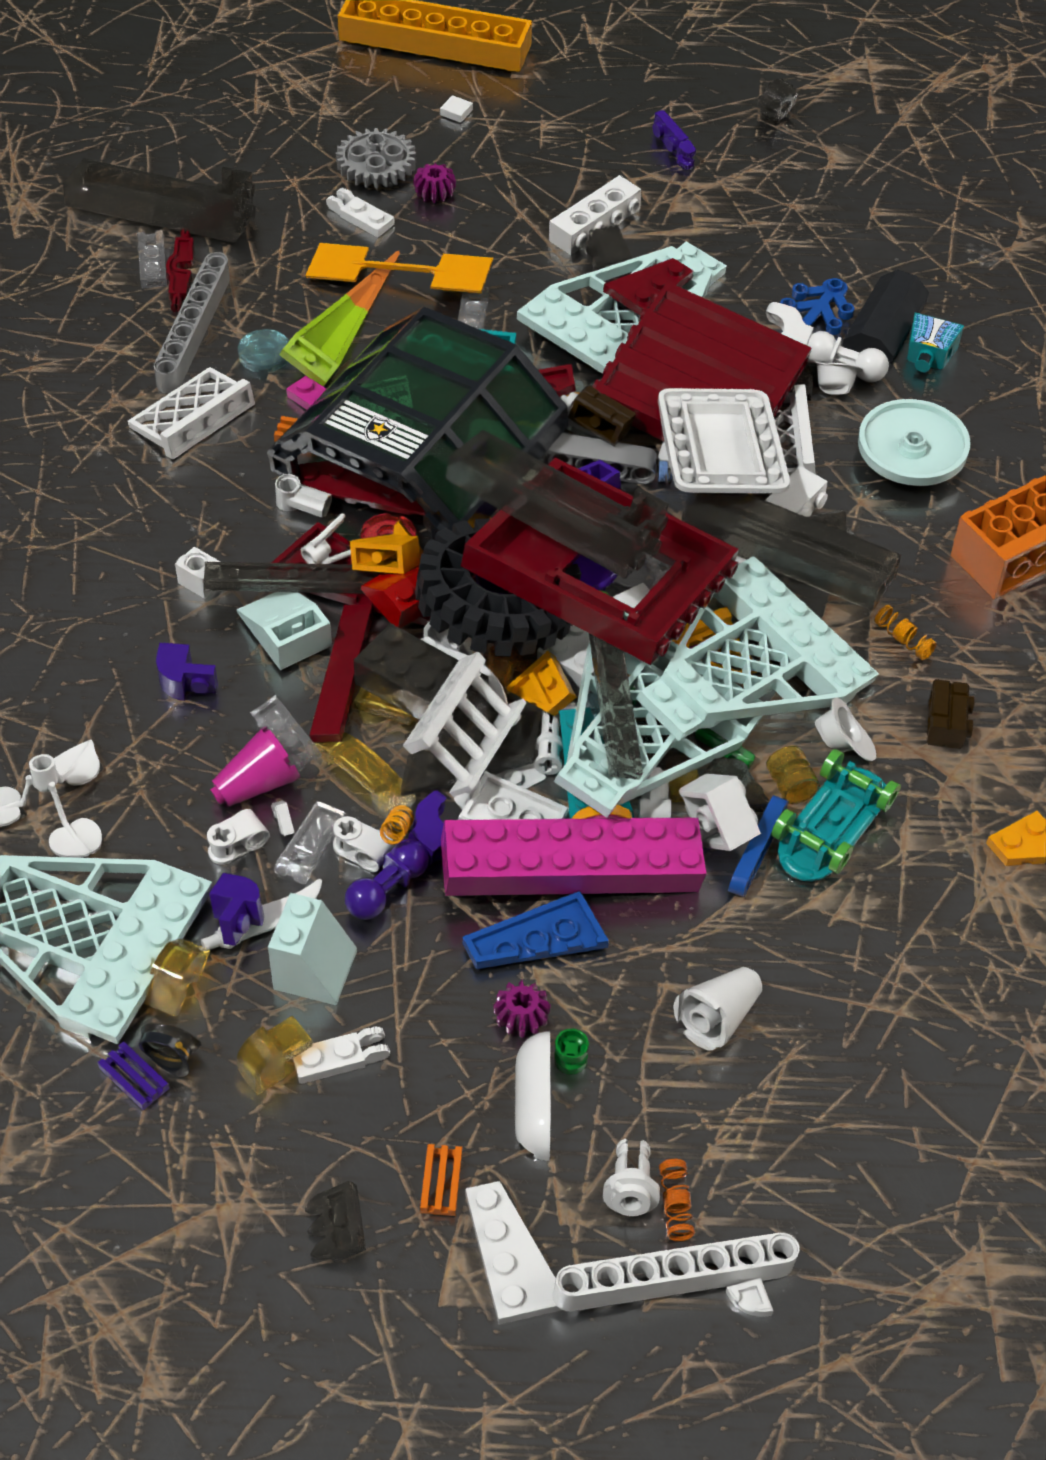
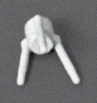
[301,513,351,568]

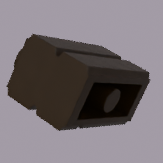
[568,385,636,446]
[926,679,974,749]

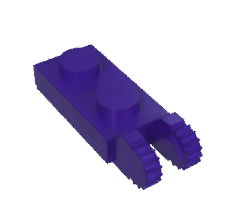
[652,110,696,170]

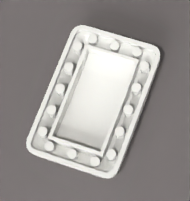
[658,388,790,493]

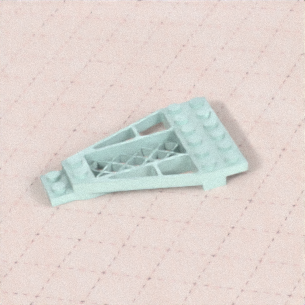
[517,241,727,374]
[636,556,879,741]
[554,612,764,818]
[0,855,213,1044]

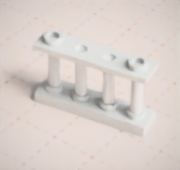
[403,652,527,797]

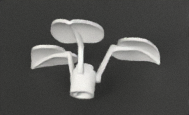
[0,740,102,858]

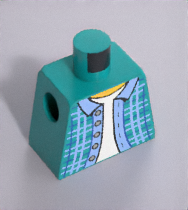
[907,312,964,372]

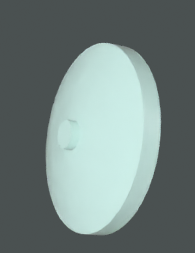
[858,399,970,486]

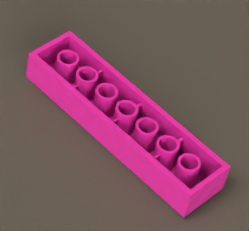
[441,818,706,896]

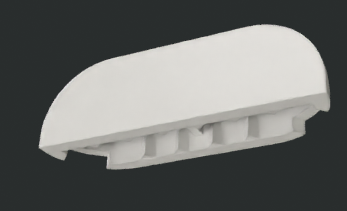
[515,1031,551,1161]

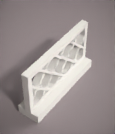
[128,367,255,460]
[774,384,816,476]

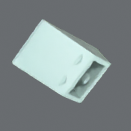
[237,586,332,670]

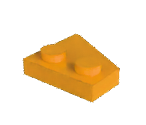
[506,651,577,716]
[986,811,1046,866]

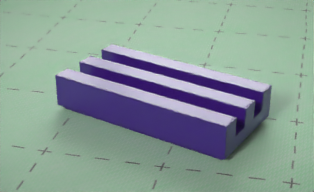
[97,1041,169,1110]

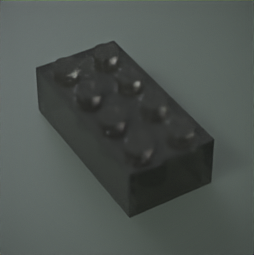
[353,623,489,739]

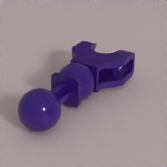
[345,790,472,920]

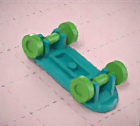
[771,749,901,882]

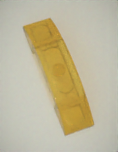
[309,732,416,817]

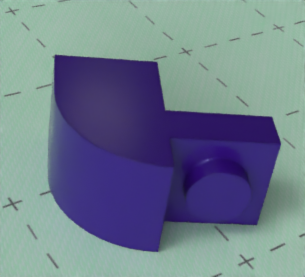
[156,643,218,701]
[209,873,264,946]

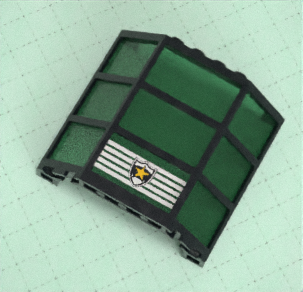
[267,307,568,540]

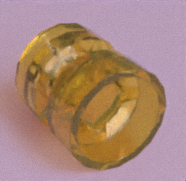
[766,746,820,804]

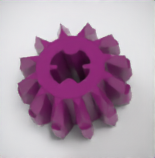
[413,162,456,203]
[493,979,551,1038]

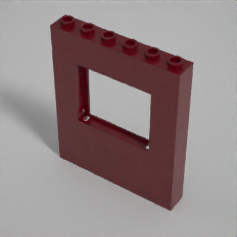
[461,457,739,665]

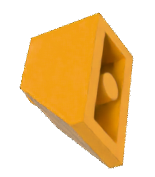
[350,534,420,574]

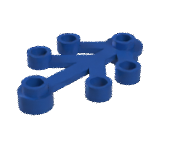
[780,278,855,335]

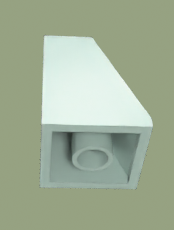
[268,893,357,1005]

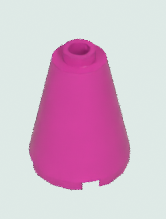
[210,726,300,807]

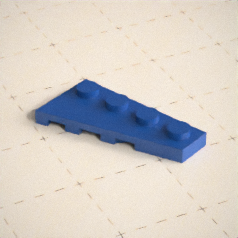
[462,891,609,969]

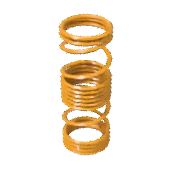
[874,605,937,660]
[380,805,414,845]

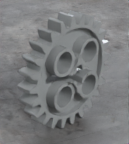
[336,128,416,188]

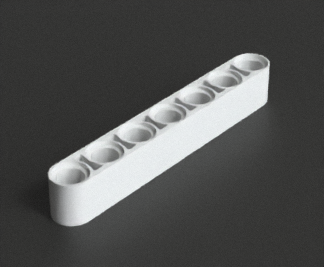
[553,1233,800,1311]

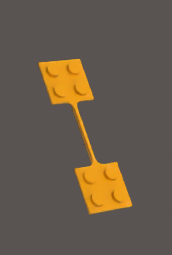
[305,243,493,293]

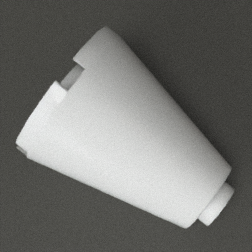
[673,967,762,1050]

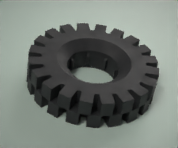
[415,518,583,656]

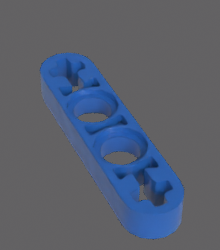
[728,795,789,897]

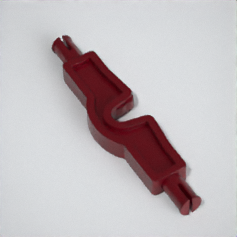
[166,227,194,312]

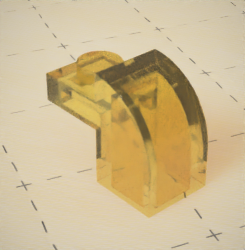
[145,939,210,1016]
[237,1015,312,1095]

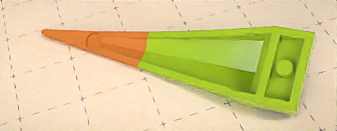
[279,251,400,387]

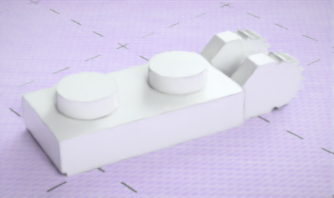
[326,188,395,238]
[291,1026,391,1084]

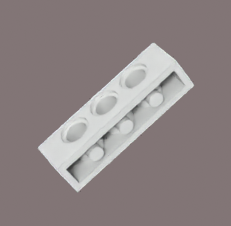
[549,175,641,255]

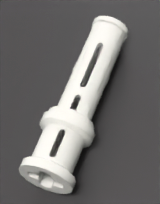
[534,710,563,775]

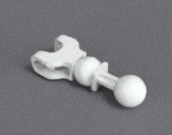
[766,302,889,383]

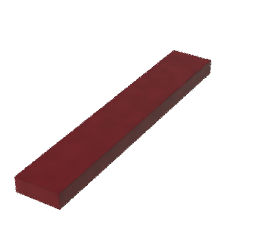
[309,604,374,742]

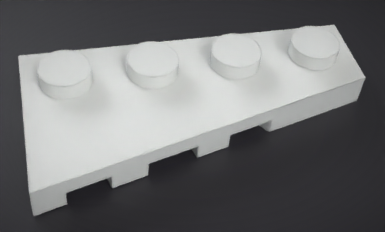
[465,1181,562,1325]

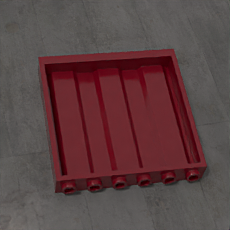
[592,281,812,442]

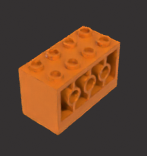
[950,475,1046,599]

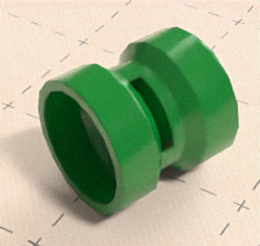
[554,1028,589,1075]

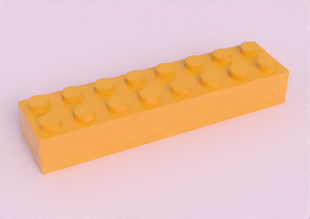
[338,0,532,72]

